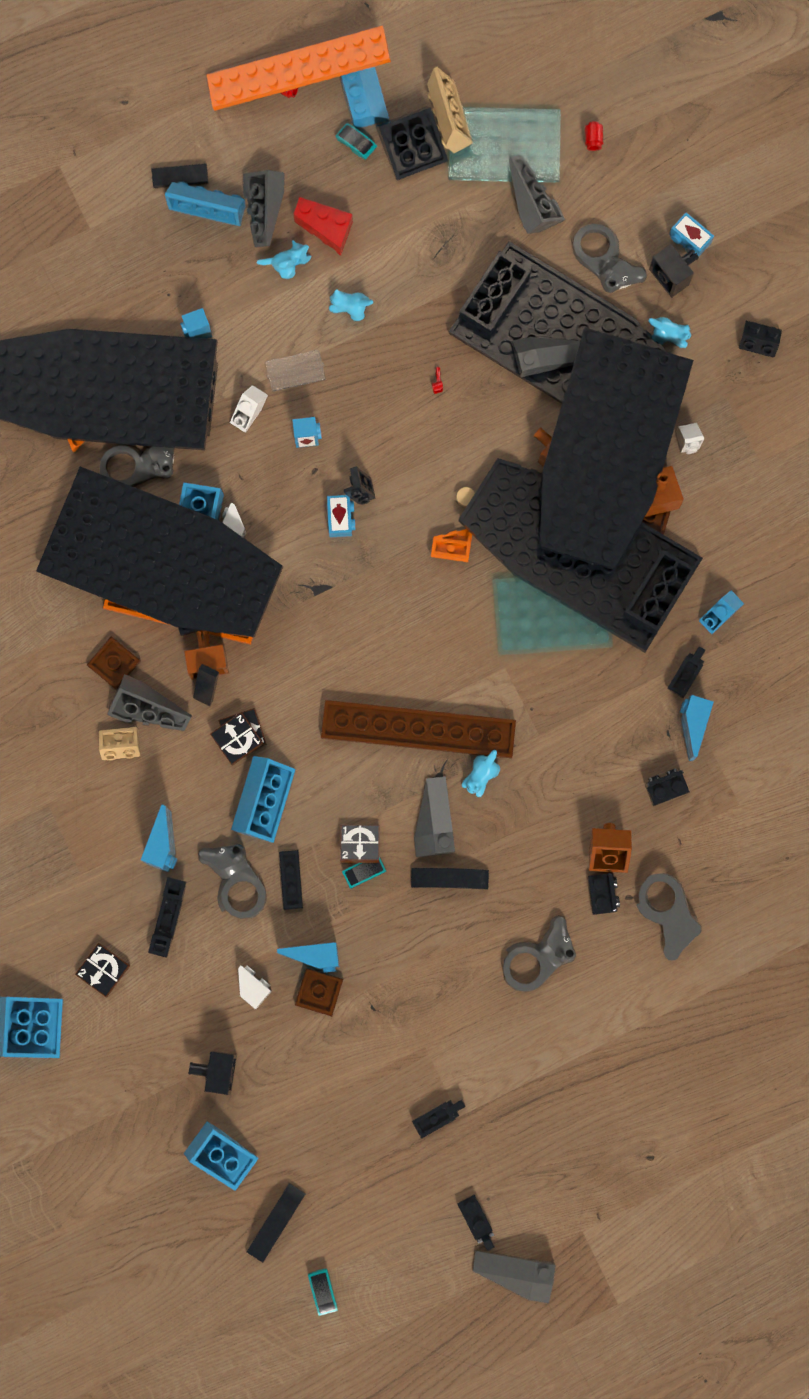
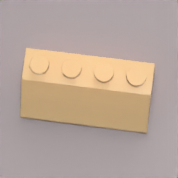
[427,67,473,153]

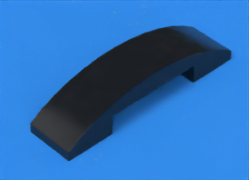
[411,868,489,890]
[148,877,187,958]
[247,1183,305,1263]

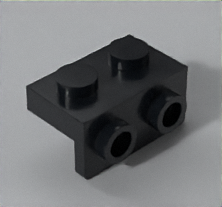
[739,320,782,358]

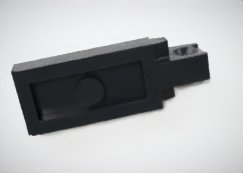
[667,646,705,698]
[412,1099,466,1139]
[457,1194,495,1251]

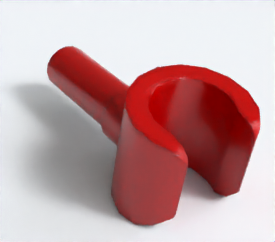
[432,367,443,394]

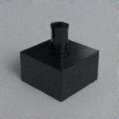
[649,244,699,298]
[188,1051,237,1095]

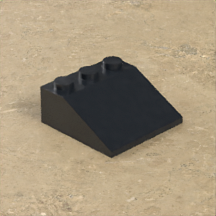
[376,106,448,180]

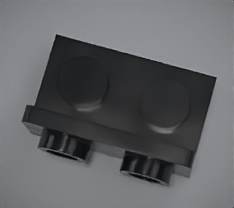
[344,466,376,505]
[645,768,690,806]
[588,873,620,915]

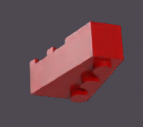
[294,197,353,255]

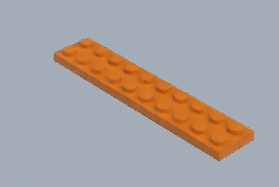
[207,25,391,111]

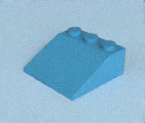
[141,804,177,872]
[0,997,63,1058]

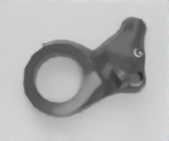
[572,224,647,293]
[99,444,175,487]
[198,844,267,919]
[636,873,702,961]
[502,915,576,992]

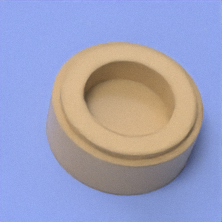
[457,487,475,507]

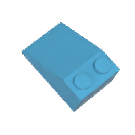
[680,695,714,761]
[277,942,340,973]
[184,1121,259,1191]

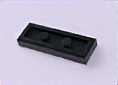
[151,163,209,188]
[193,664,219,706]
[279,850,303,910]

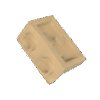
[99,727,140,760]

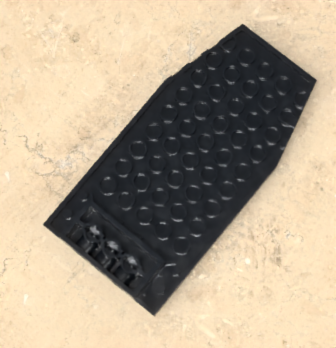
[449,241,666,404]
[540,327,694,570]
[0,329,218,451]
[458,458,703,653]
[36,466,283,638]

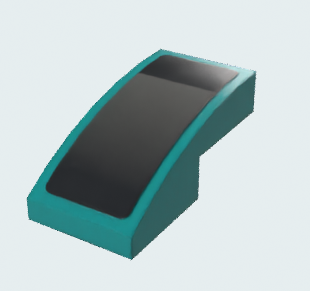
[335,123,377,160]
[342,857,387,889]
[308,1268,338,1316]

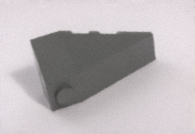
[508,156,565,234]
[243,170,285,248]
[512,337,580,377]
[107,674,192,731]
[414,776,455,857]
[473,1251,556,1303]

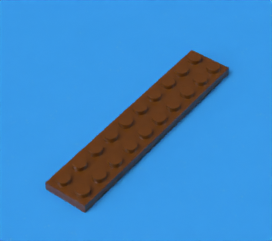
[321,700,516,759]

